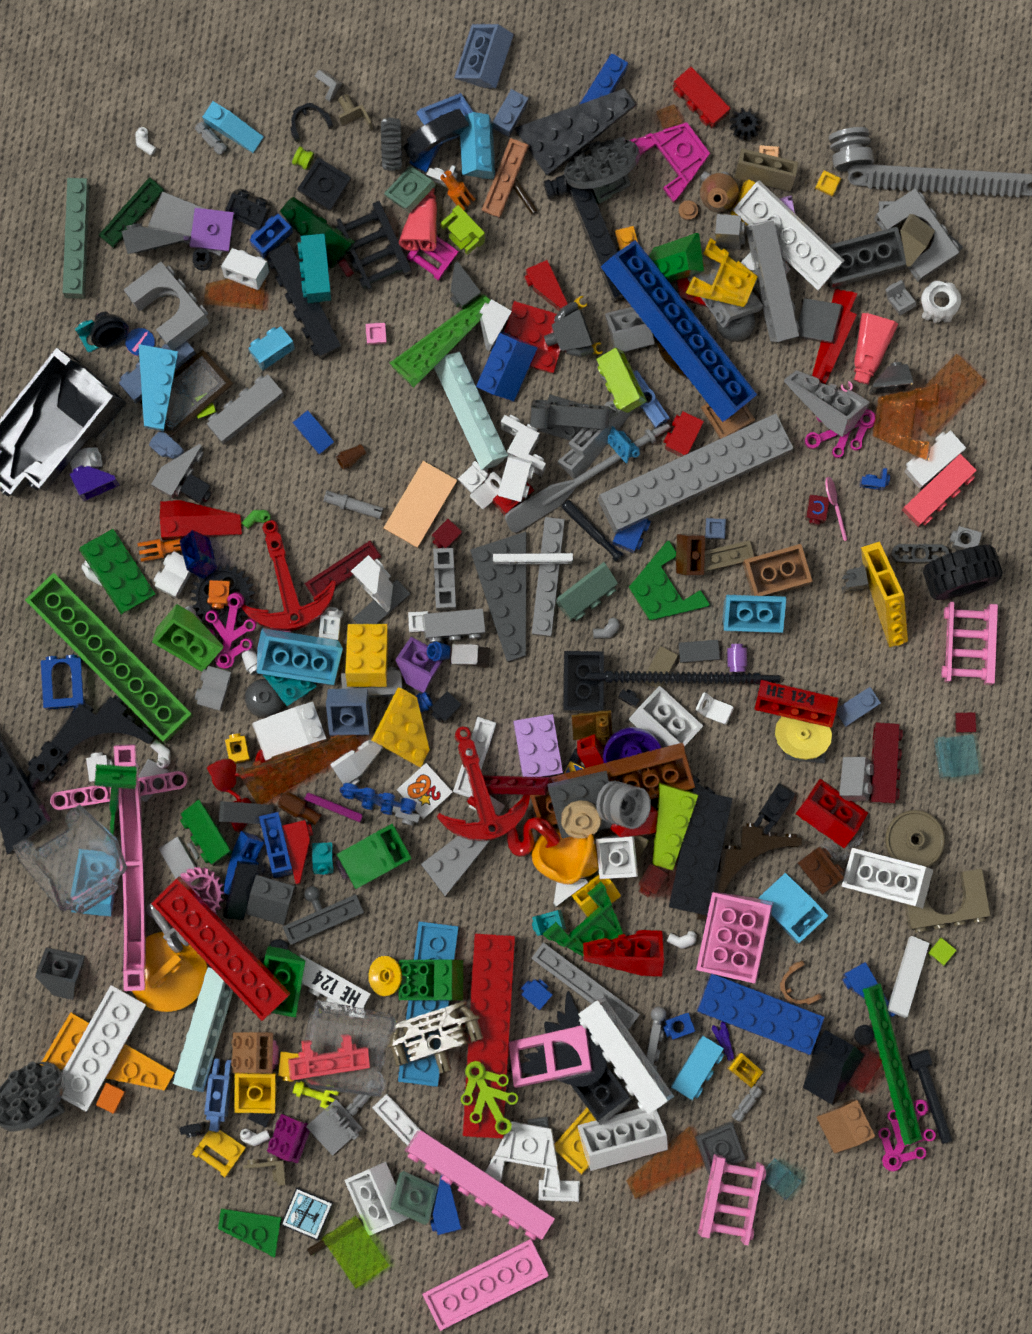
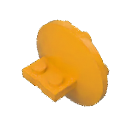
[132,932,207,1012]

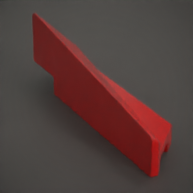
[812,289,857,384]

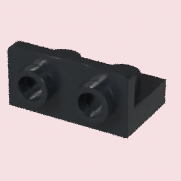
[225,189,272,230]

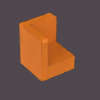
[96,1083,126,1114]

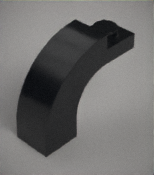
[403,108,469,163]

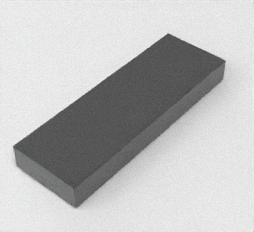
[353,579,410,624]
[219,801,274,824]

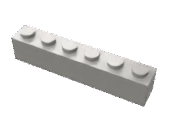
[745,221,799,342]

